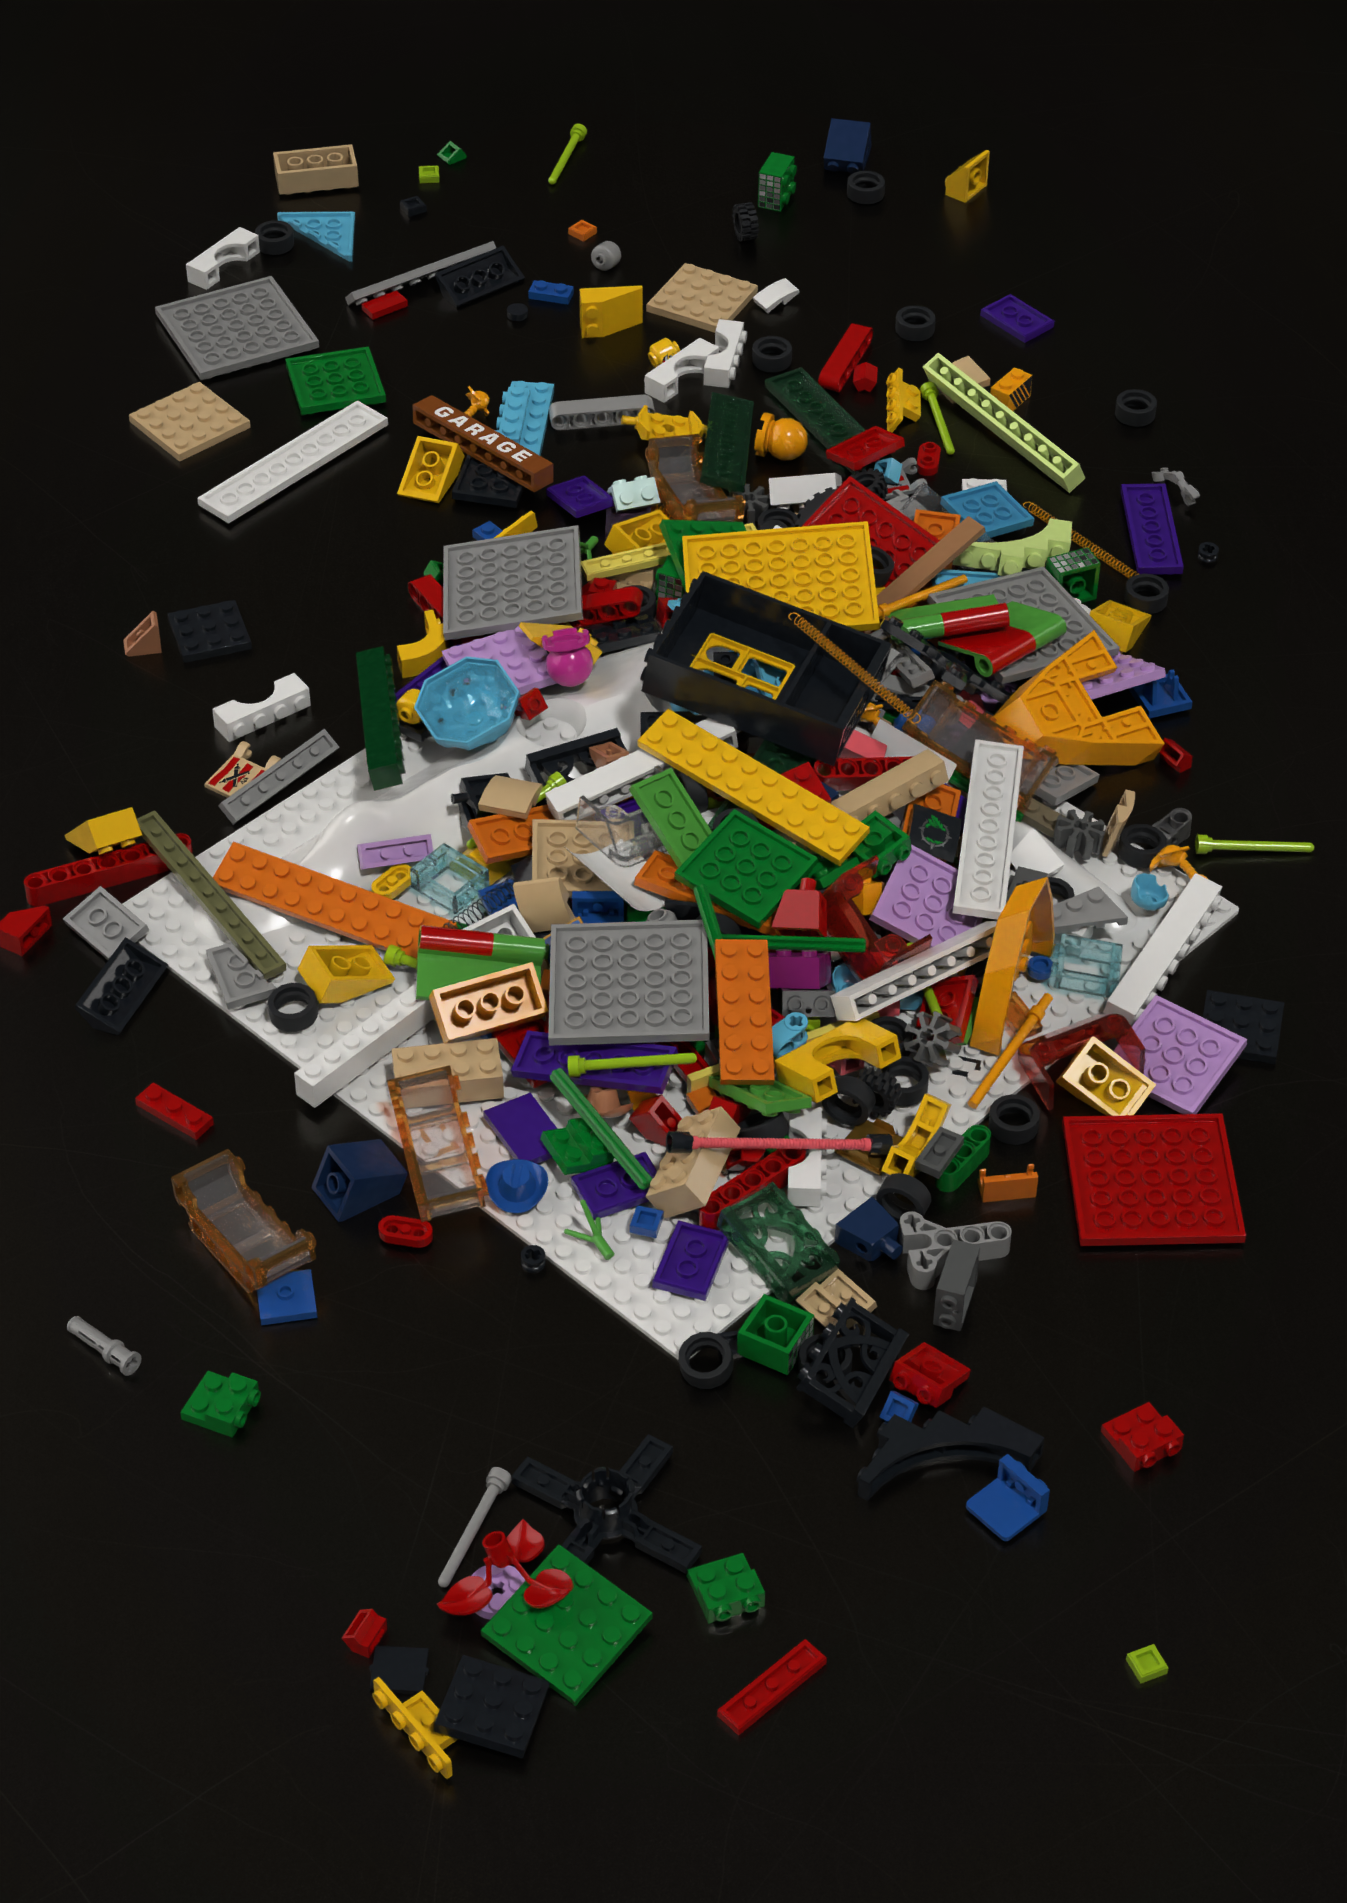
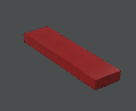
[717,1639,827,1736]

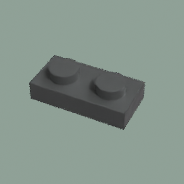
[915,1126,964,1179]

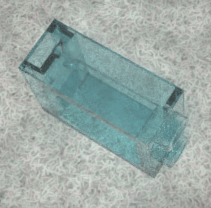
[410,843,489,914]
[1050,934,1123,998]

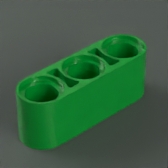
[935,1125,991,1192]

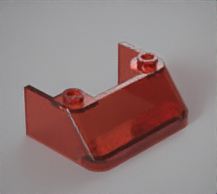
[822,855,933,982]
[1018,1014,1145,1110]

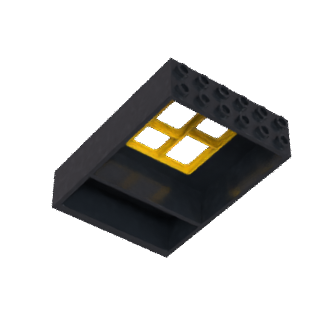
[640,571,892,766]

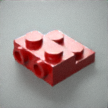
[889,1342,971,1408]
[1101,1402,1184,1472]

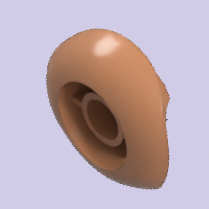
[584,1086,634,1118]

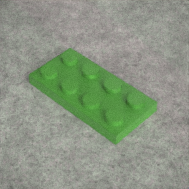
[629,768,712,868]
[709,1075,812,1117]

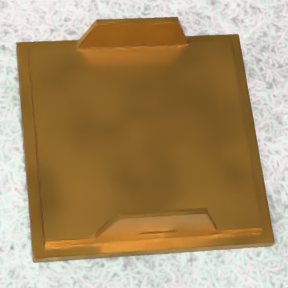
[834,1118,903,1176]

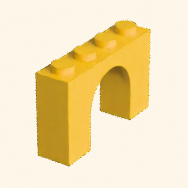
[774,1018,901,1103]

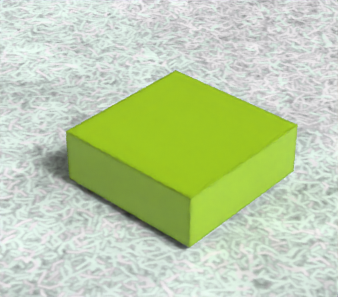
[419,166,439,183]
[1126,1644,1168,1684]

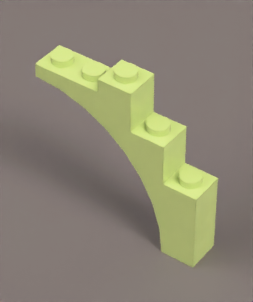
[953,518,1072,576]

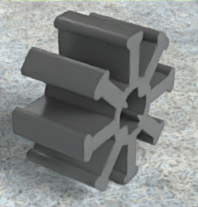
[726,484,771,526]
[1053,809,1105,860]
[904,1011,962,1067]

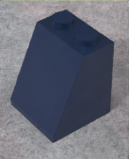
[823,118,871,174]
[311,1139,408,1222]

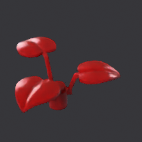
[437,1519,574,1615]

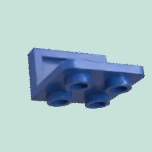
[572,891,624,923]
[966,1454,1050,1541]

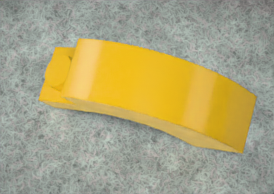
[397,610,449,678]
[881,1093,952,1177]

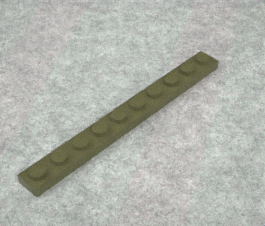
[137,810,286,980]

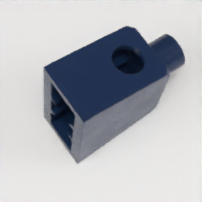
[835,1197,903,1261]

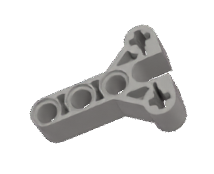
[899,1211,1012,1290]

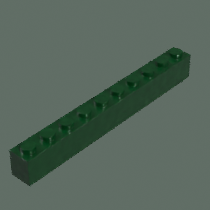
[356,646,406,791]

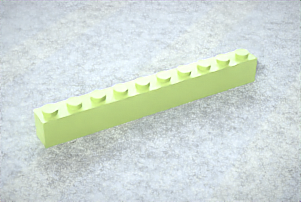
[923,353,1085,493]

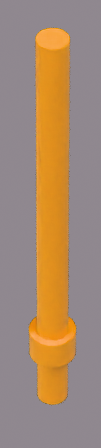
[878,574,968,619]
[968,993,1053,1109]

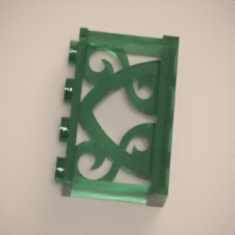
[717,1182,840,1303]

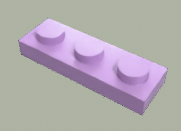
[357,834,434,870]

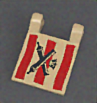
[204,741,281,798]

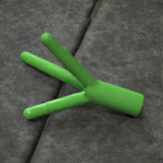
[580,536,598,560]
[564,1199,615,1260]

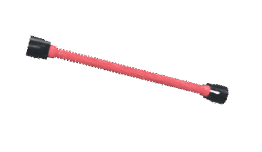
[666,1131,893,1156]

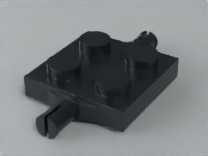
[451,773,510,818]

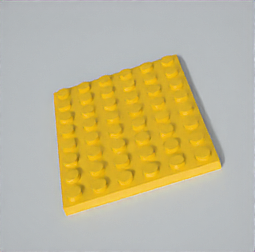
[682,521,880,631]

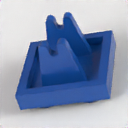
[1129,669,1192,719]

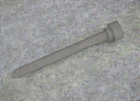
[438,1467,511,1588]

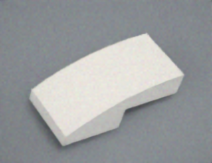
[753,278,799,313]

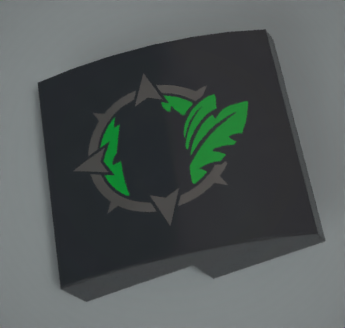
[907,804,961,865]

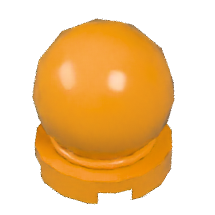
[754,412,808,461]

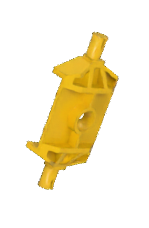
[621,405,717,446]

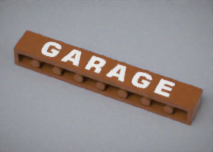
[413,395,553,492]

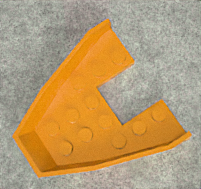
[991,630,1165,766]
[970,877,1055,1056]

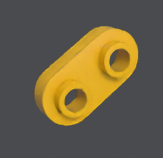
[371,864,414,899]

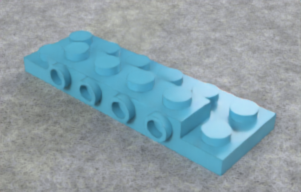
[495,381,554,456]

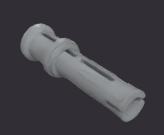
[67,1316,142,1376]

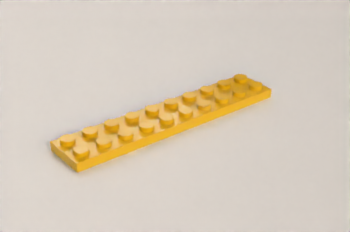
[637,709,870,866]

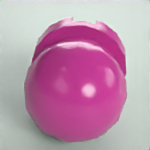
[541,628,593,687]

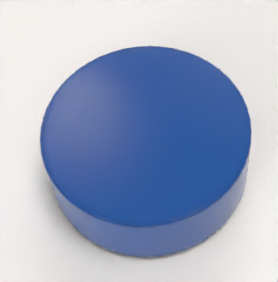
[1027,955,1054,980]

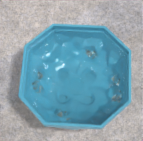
[414,656,521,751]

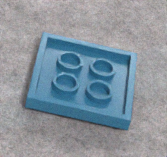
[940,481,1035,541]

